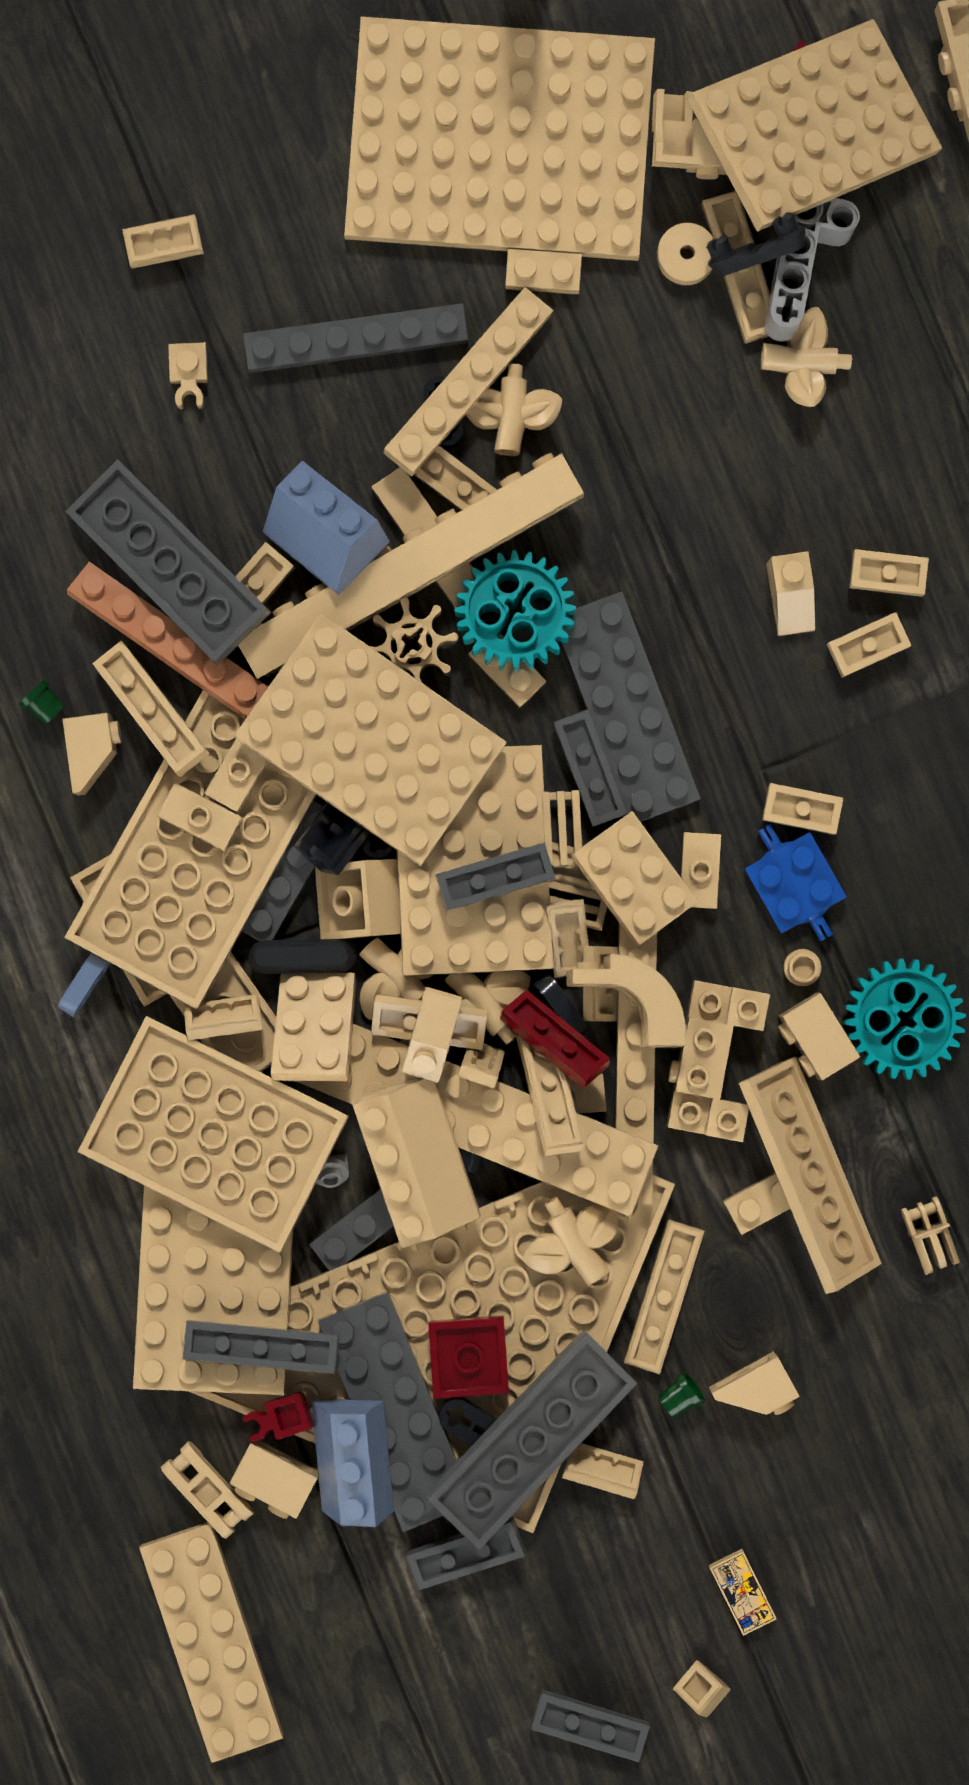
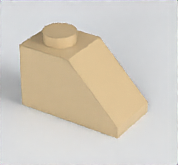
[766,551,815,636]
[62,713,122,796]
[402,987,462,1082]
[709,1351,800,1415]

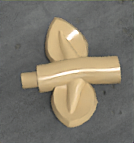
[761,307,852,407]
[466,364,562,456]
[359,937,432,1020]
[445,971,531,1045]
[522,1197,618,1284]

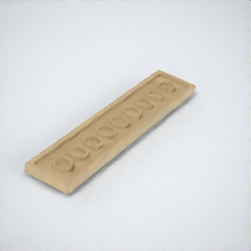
[296,1023,659,1217]

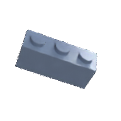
[263,461,390,595]
[311,1399,394,1527]

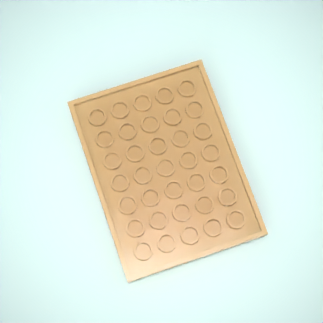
[344,17,655,261]

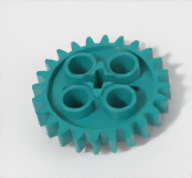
[455,550,576,672]
[842,958,966,1080]

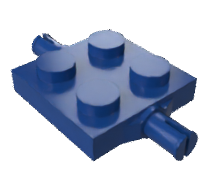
[745,824,847,942]

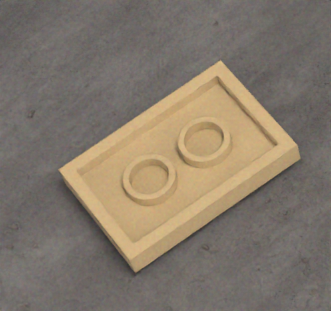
[570,811,698,946]
[271,973,356,1081]

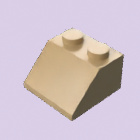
[315,859,401,939]

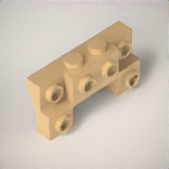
[934,0,969,141]
[652,89,727,179]
[666,980,770,1142]

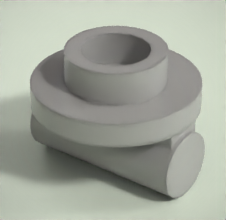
[316,1153,349,1188]

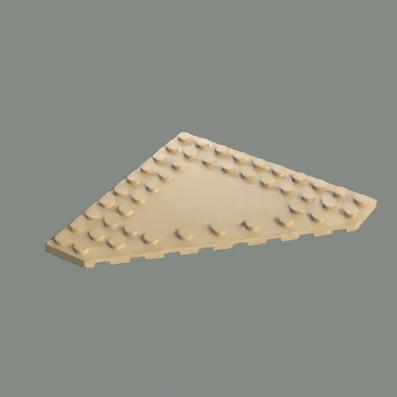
[189,1175,675,1533]

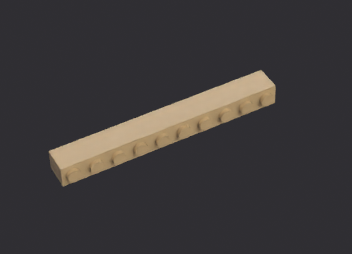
[238,453,584,681]

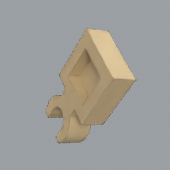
[168,343,208,409]

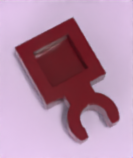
[243,1390,315,1442]

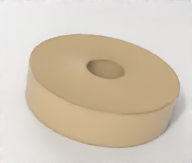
[657,223,714,285]

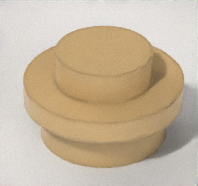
[783,949,821,986]

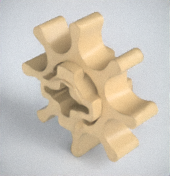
[369,598,458,683]

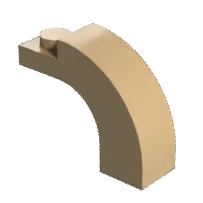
[567,954,686,1048]

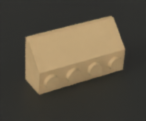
[353,1078,481,1248]

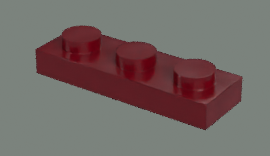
[500,989,610,1089]

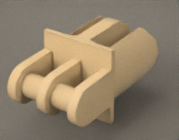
[901,1197,960,1275]

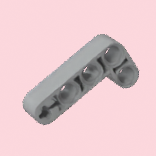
[765,198,860,342]

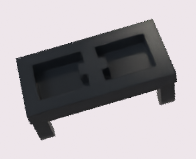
[294,802,371,876]

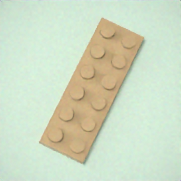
[739,1056,882,1294]
[139,1522,284,1763]

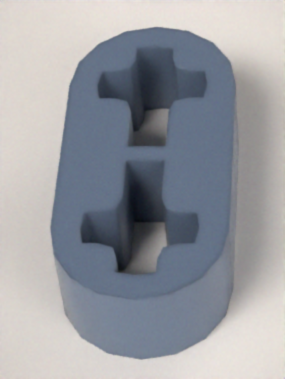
[58,953,110,1018]

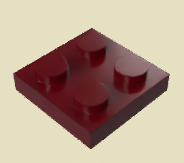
[428,1315,509,1399]

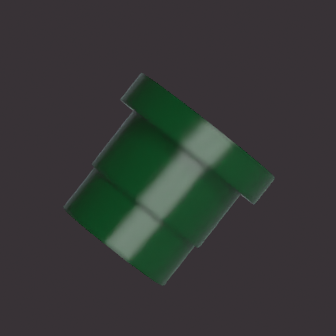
[18,678,65,725]
[659,1371,706,1418]

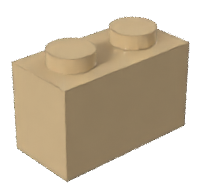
[778,993,860,1081]
[229,1440,318,1519]

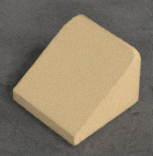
[673,1660,730,1717]

